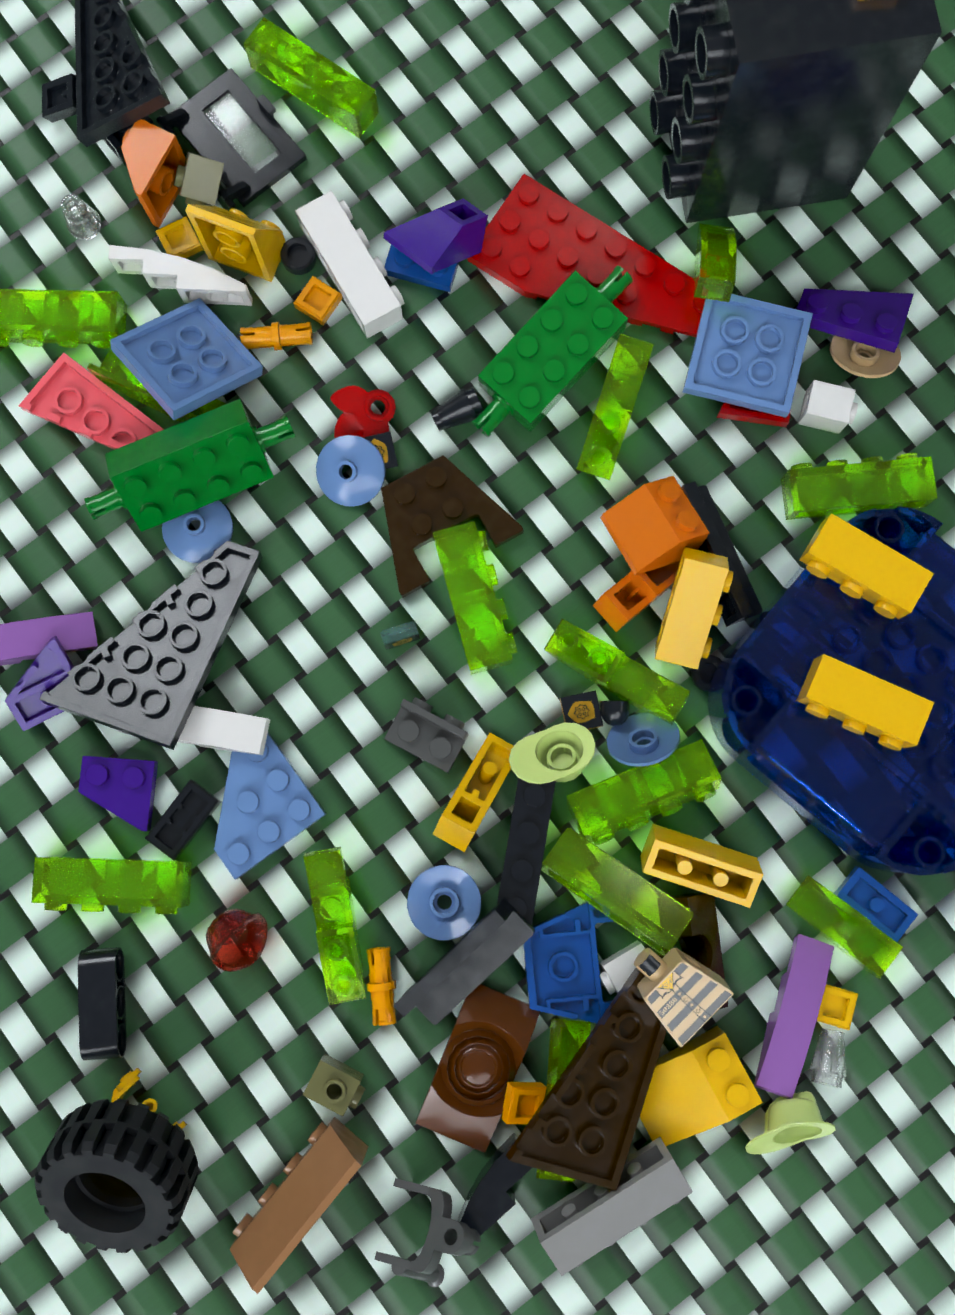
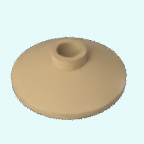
[830,335,901,378]

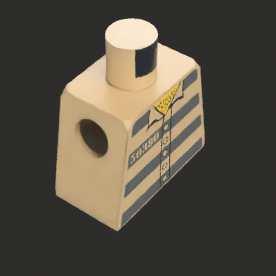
[634,948,734,1048]

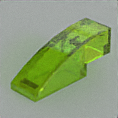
[693,223,737,302]
[786,875,903,980]

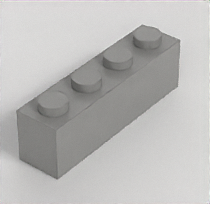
[531,1137,693,1276]

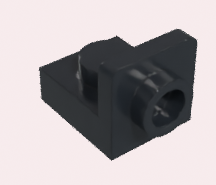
[42,73,77,123]

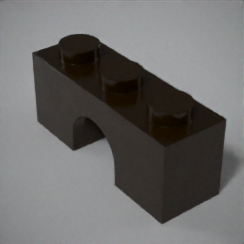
[657,893,728,1009]

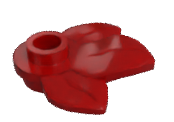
[330,385,396,438]

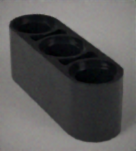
[77,947,127,1060]

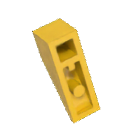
[433,733,514,852]

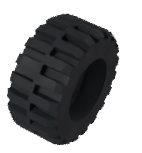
[35,1099,198,1253]

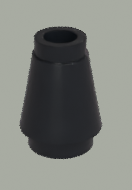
[430,387,484,431]

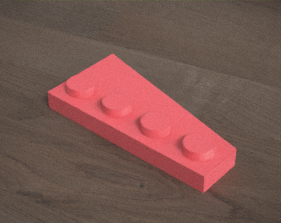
[18,352,164,450]

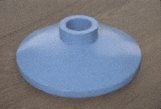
[316,435,385,507]
[162,500,233,563]
[606,712,680,767]
[407,865,481,941]

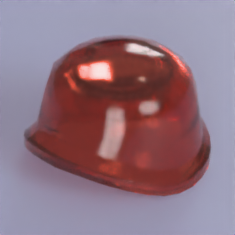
[205,908,268,972]

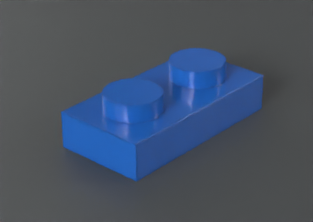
[384,244,459,292]
[833,866,919,944]

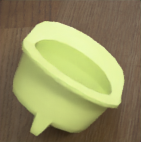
[509,722,596,784]
[745,1091,836,1154]

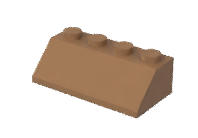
[229,1117,369,1294]

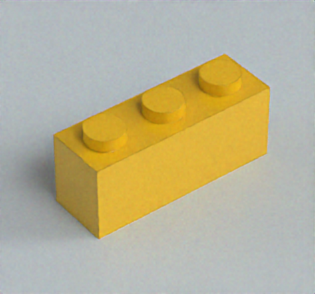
[799,513,934,619]
[655,547,733,670]
[796,654,935,751]
[640,823,763,908]

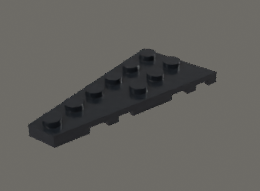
[75,0,170,147]

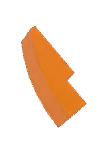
[593,561,680,632]

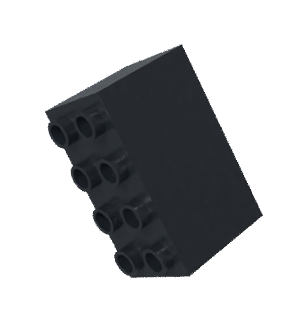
[649,0,942,223]

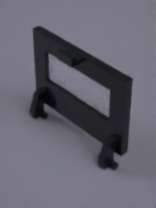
[156,68,307,209]

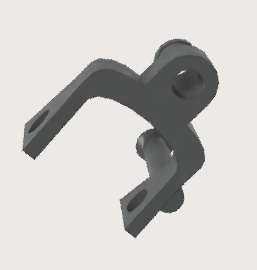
[374,1178,481,1287]

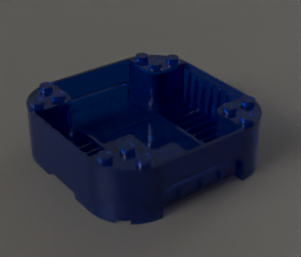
[708,506,955,875]

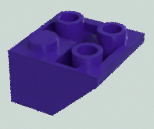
[383,198,488,274]

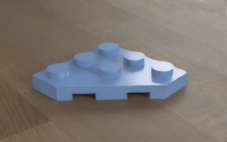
[214,732,326,880]

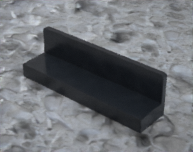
[681,481,763,627]
[394,898,535,1025]

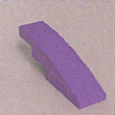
[0,611,98,666]
[754,934,834,1099]

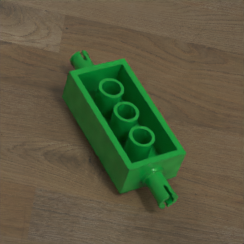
[472,265,633,437]
[84,399,296,532]

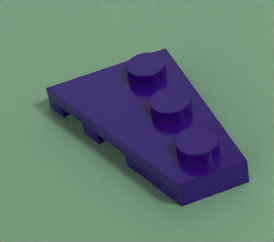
[797,289,914,353]

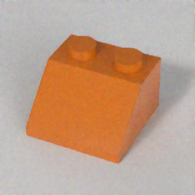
[121,119,186,228]
[600,476,710,576]

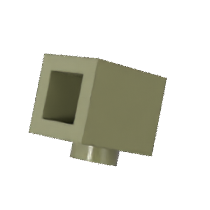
[174,152,224,206]
[303,1054,366,1116]

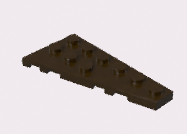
[505,952,667,1190]

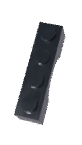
[496,778,556,926]

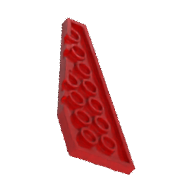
[467,174,709,337]

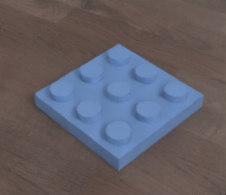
[682,288,813,418]
[110,298,263,420]

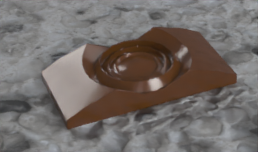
[415,984,540,1153]

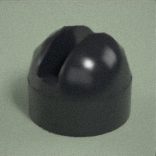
[600,701,629,726]

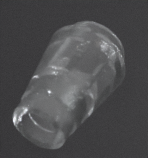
[61,194,101,240]
[808,1028,847,1088]

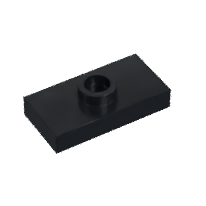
[145,779,222,861]

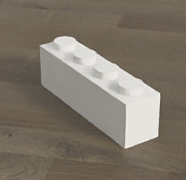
[295,190,405,339]

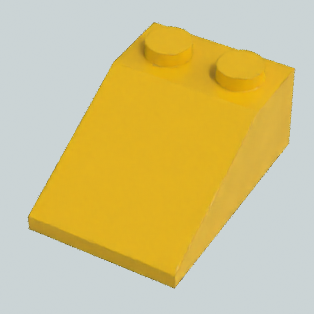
[185,204,286,282]
[640,1026,763,1146]

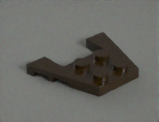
[381,455,524,598]

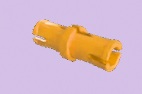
[240,322,313,351]
[366,946,397,1026]

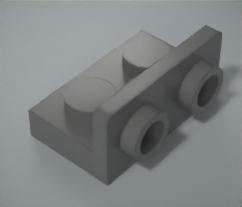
[384,697,469,773]

